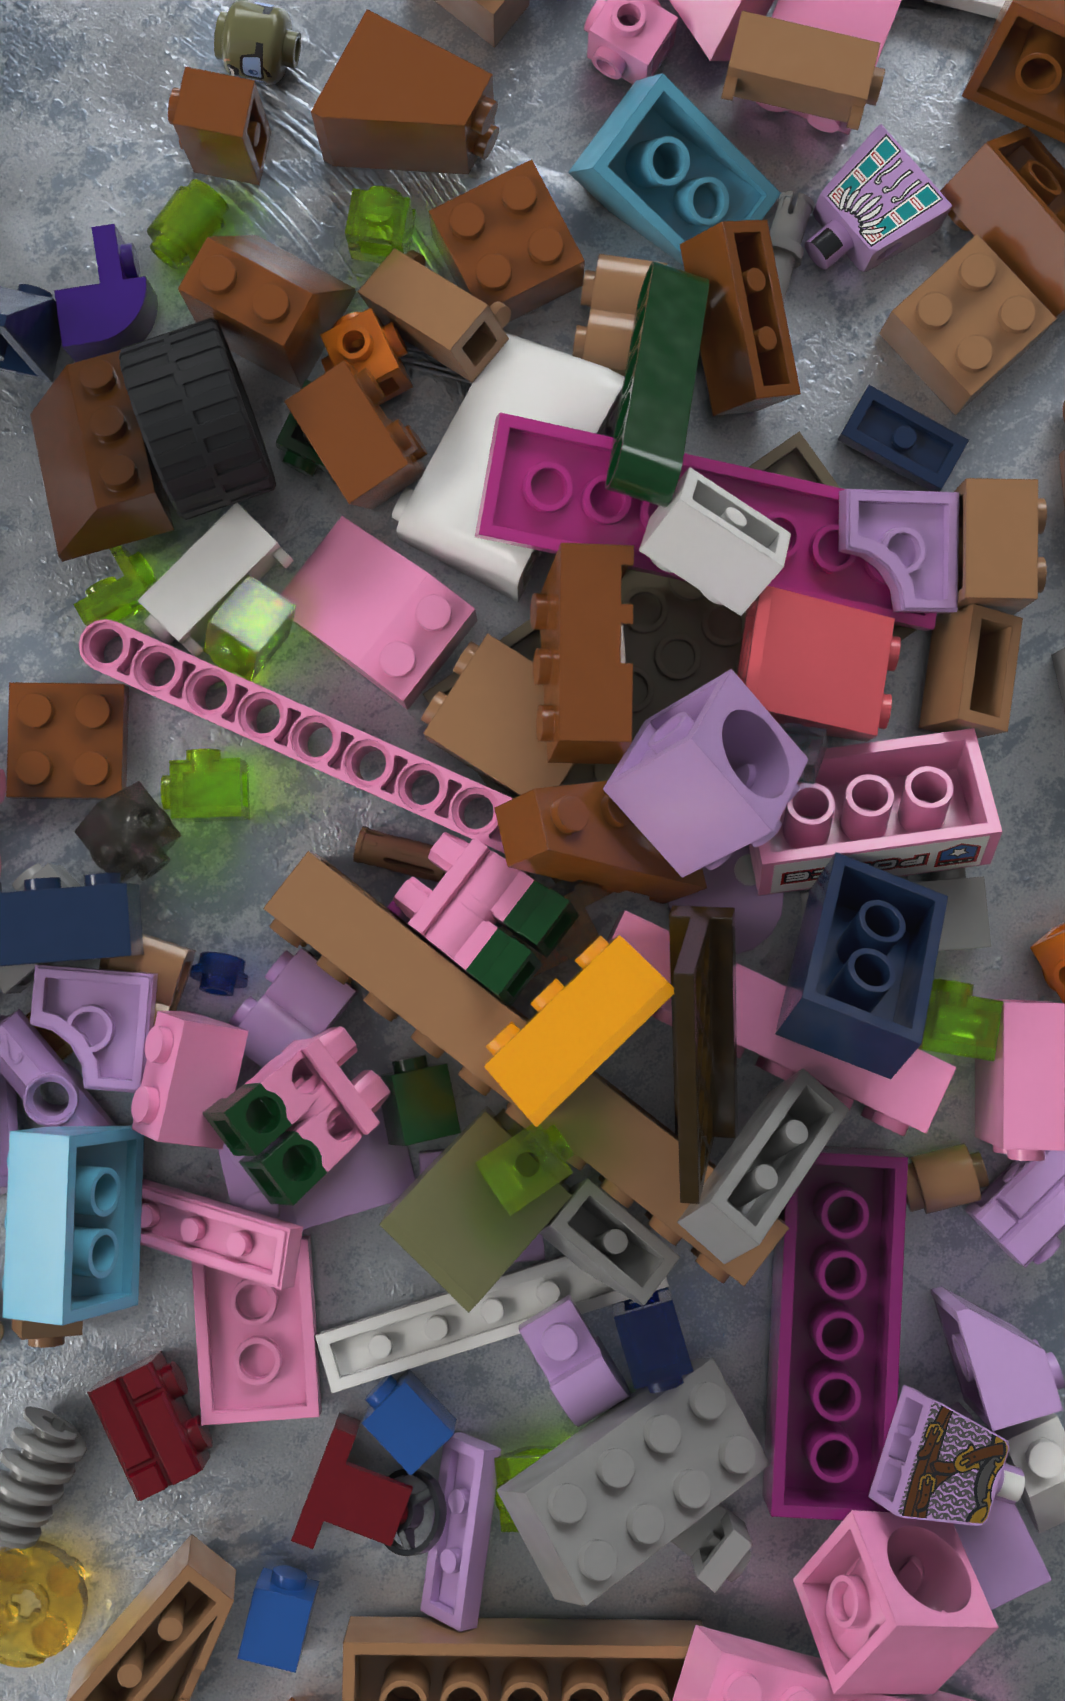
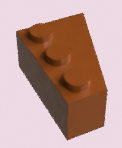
[530,543,634,764]
[494,781,707,904]

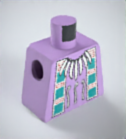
[805,124,952,272]

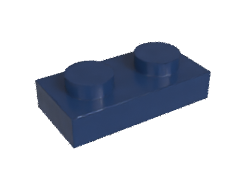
[838,385,969,492]

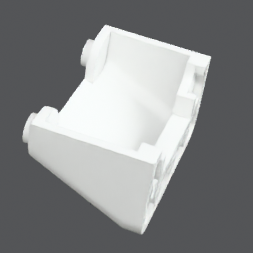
[392,332,624,602]

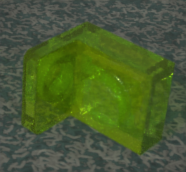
[73,545,157,626]

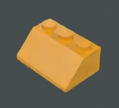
[484,935,674,1128]

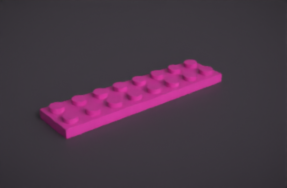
[475,412,937,631]

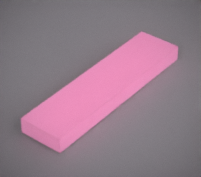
[140,1179,303,1290]

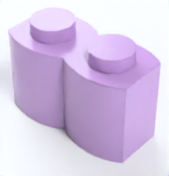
[228,948,359,1068]

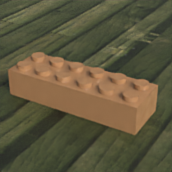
[342,1616,703,1701]

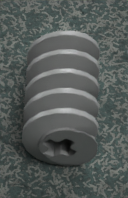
[0,1406,87,1549]

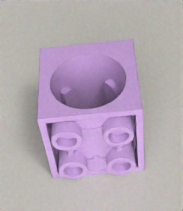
[603,669,809,878]

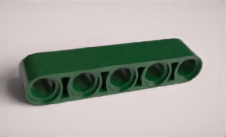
[605,261,709,507]

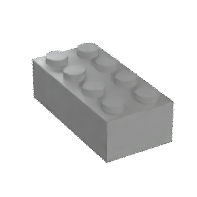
[497,1358,771,1606]

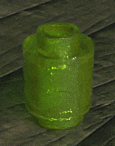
[147,179,229,269]

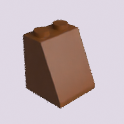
[311,9,499,175]
[178,235,356,389]

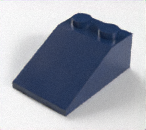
[0,284,62,382]

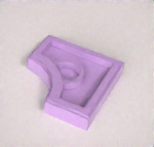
[838,489,959,613]
[30,964,158,1093]

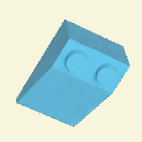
[568,73,781,266]

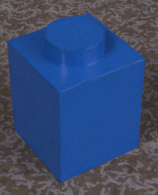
[362,1369,457,1476]
[237,1565,320,1673]

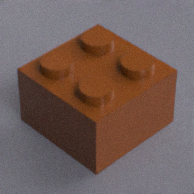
[428,159,585,323]

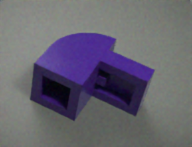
[54,224,158,362]

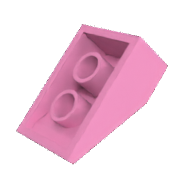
[272,516,477,710]

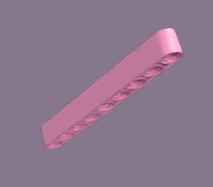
[79,619,514,854]

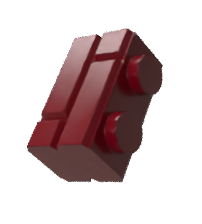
[87,1351,213,1501]

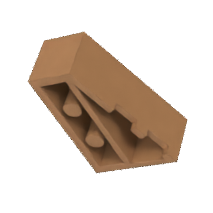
[66,1534,236,1701]

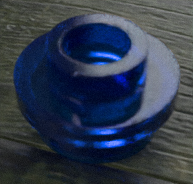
[190,952,249,996]

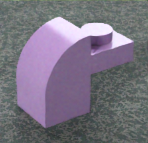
[519,1295,630,1427]

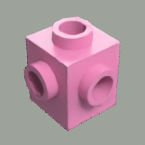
[584,0,678,85]

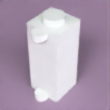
[137,503,294,657]

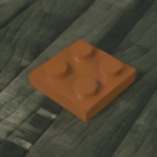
[6,682,129,800]

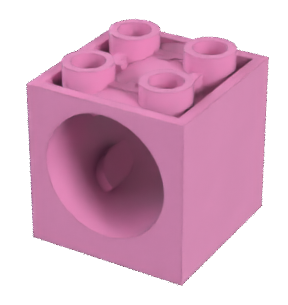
[793,1510,999,1694]

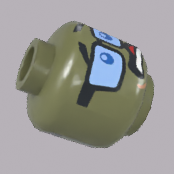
[214,0,301,85]

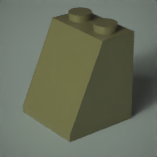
[379,1106,572,1313]

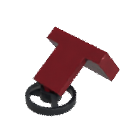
[291,1412,447,1556]

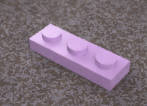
[420,1432,501,1632]

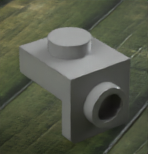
[671,1503,753,1593]

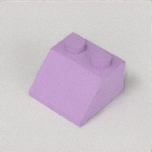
[930,1286,1065,1431]

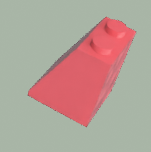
[736,586,901,742]

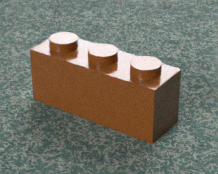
[680,220,801,416]

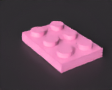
[191,1235,322,1426]

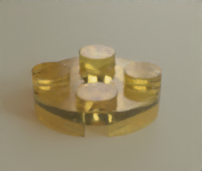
[0,1540,88,1668]

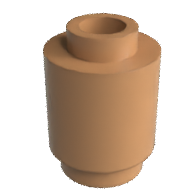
[906,1143,989,1214]

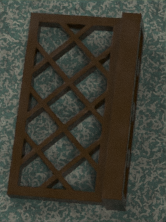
[669,905,738,1204]

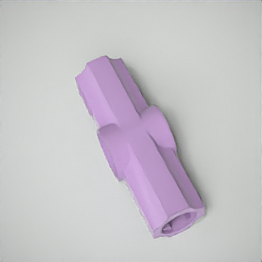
[0,1009,116,1127]

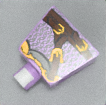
[868,1385,1025,1526]

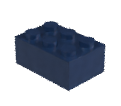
[775,852,948,1079]

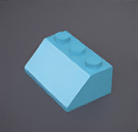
[2,1126,144,1326]

